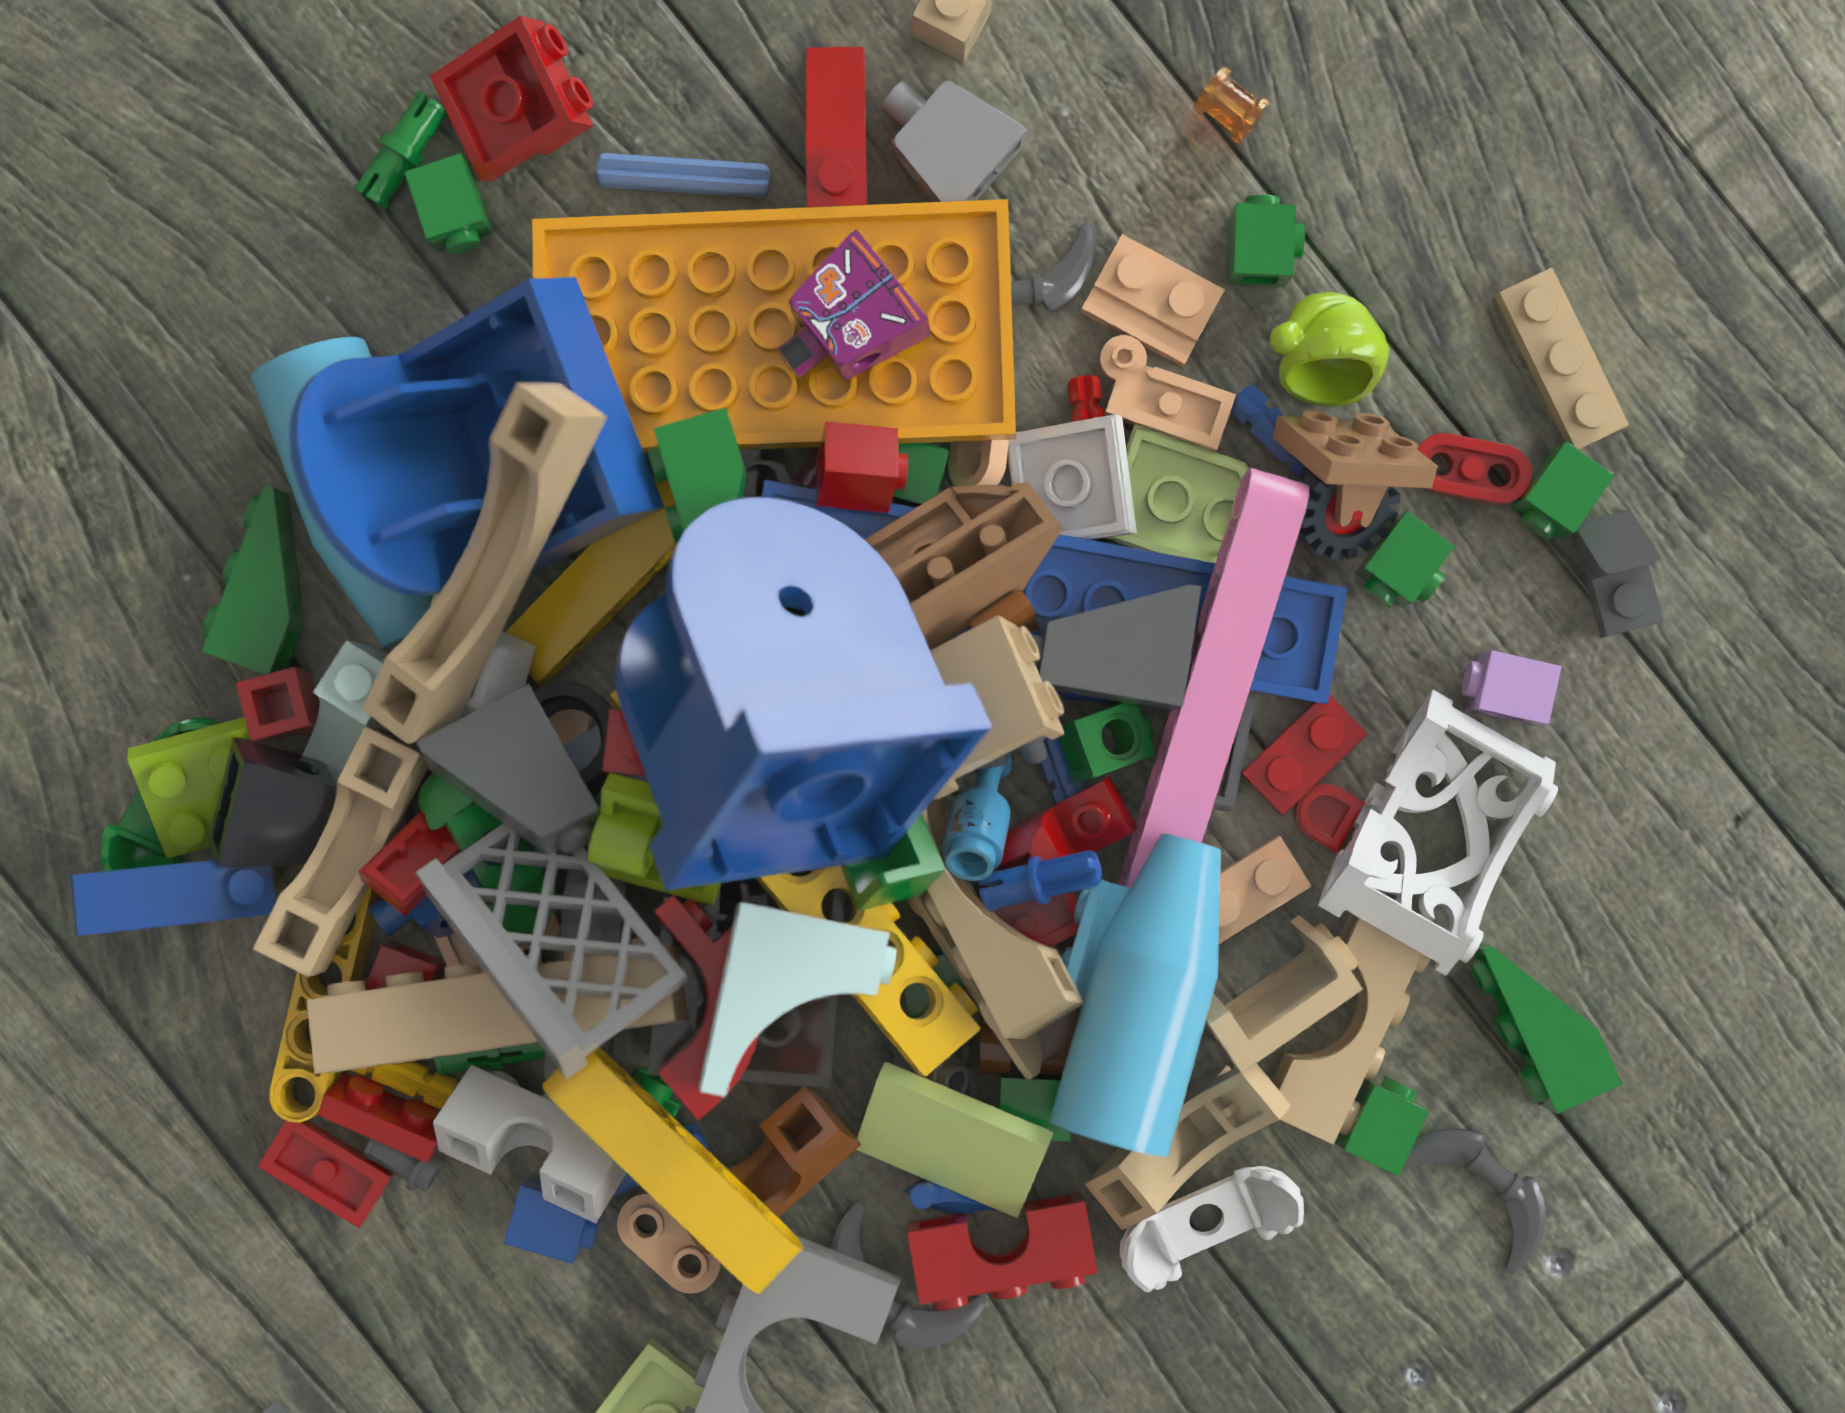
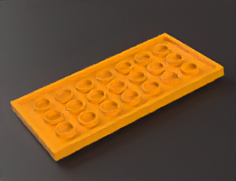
[532,199,1016,453]

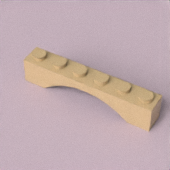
[362,383,607,744]
[920,798,1085,1040]

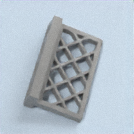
[415,823,688,1079]

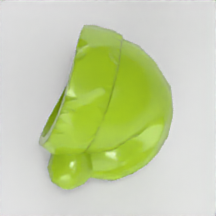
[1270,292,1389,407]

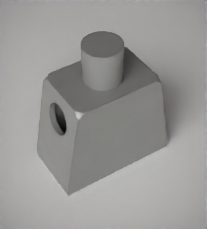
[881,80,1027,202]

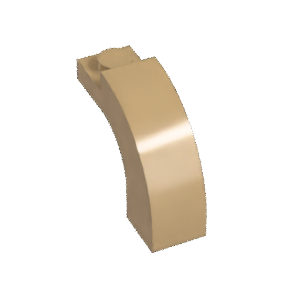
[1085,1063,1291,1230]

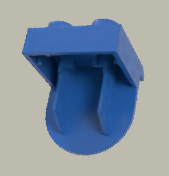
[289,277,665,596]

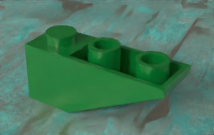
[647,407,747,543]
[201,484,305,675]
[1469,943,1623,1114]

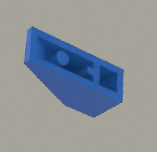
[70,860,276,936]

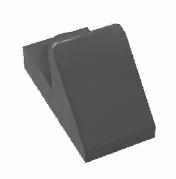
[1572,510,1664,638]

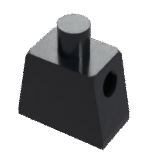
[208,737,336,868]

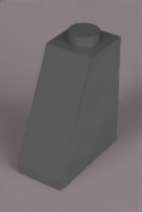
[1032,584,1201,711]
[416,684,600,855]

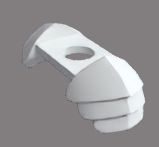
[1120,1166,1304,1292]

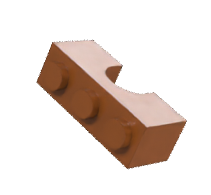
[685,1085,862,1257]

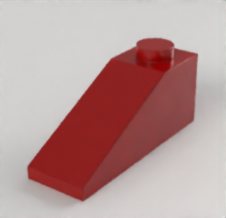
[806,47,868,207]

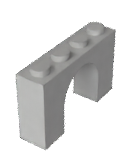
[683,1235,902,1413]

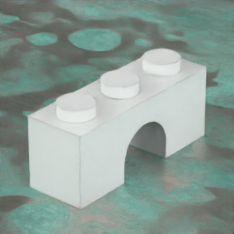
[433,1065,627,1223]

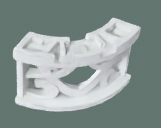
[1318,690,1558,976]

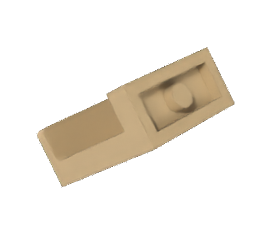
[930,615,1064,799]
[1204,915,1363,1073]

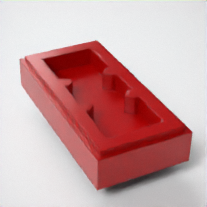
[358,811,490,916]

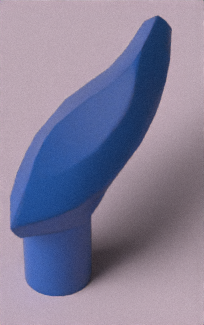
[904,1179,999,1214]

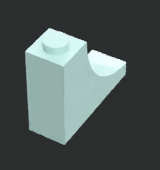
[302,640,394,796]
[698,902,896,1096]

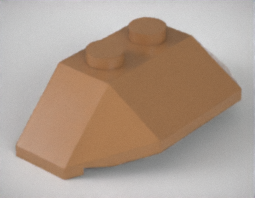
[865,482,1062,650]

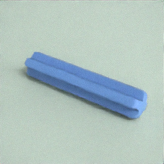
[596,153,770,198]

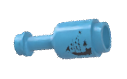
[942,751,1012,881]

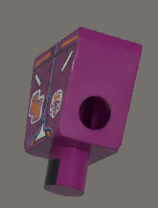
[777,229,930,380]

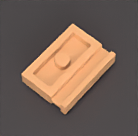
[1080,234,1225,367]

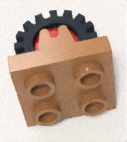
[1272,410,1438,560]

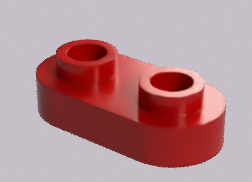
[1417,433,1532,505]

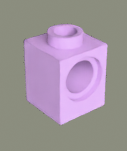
[1461,650,1562,726]

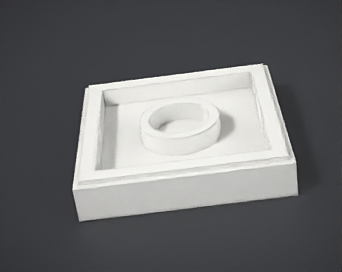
[1007,414,1137,540]

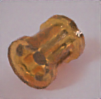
[1193,66,1271,145]

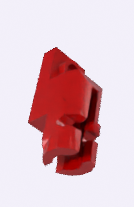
[975,776,1138,900]

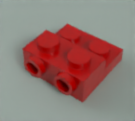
[429,15,593,182]

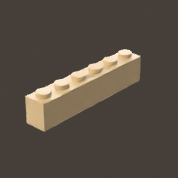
[307,936,688,1074]

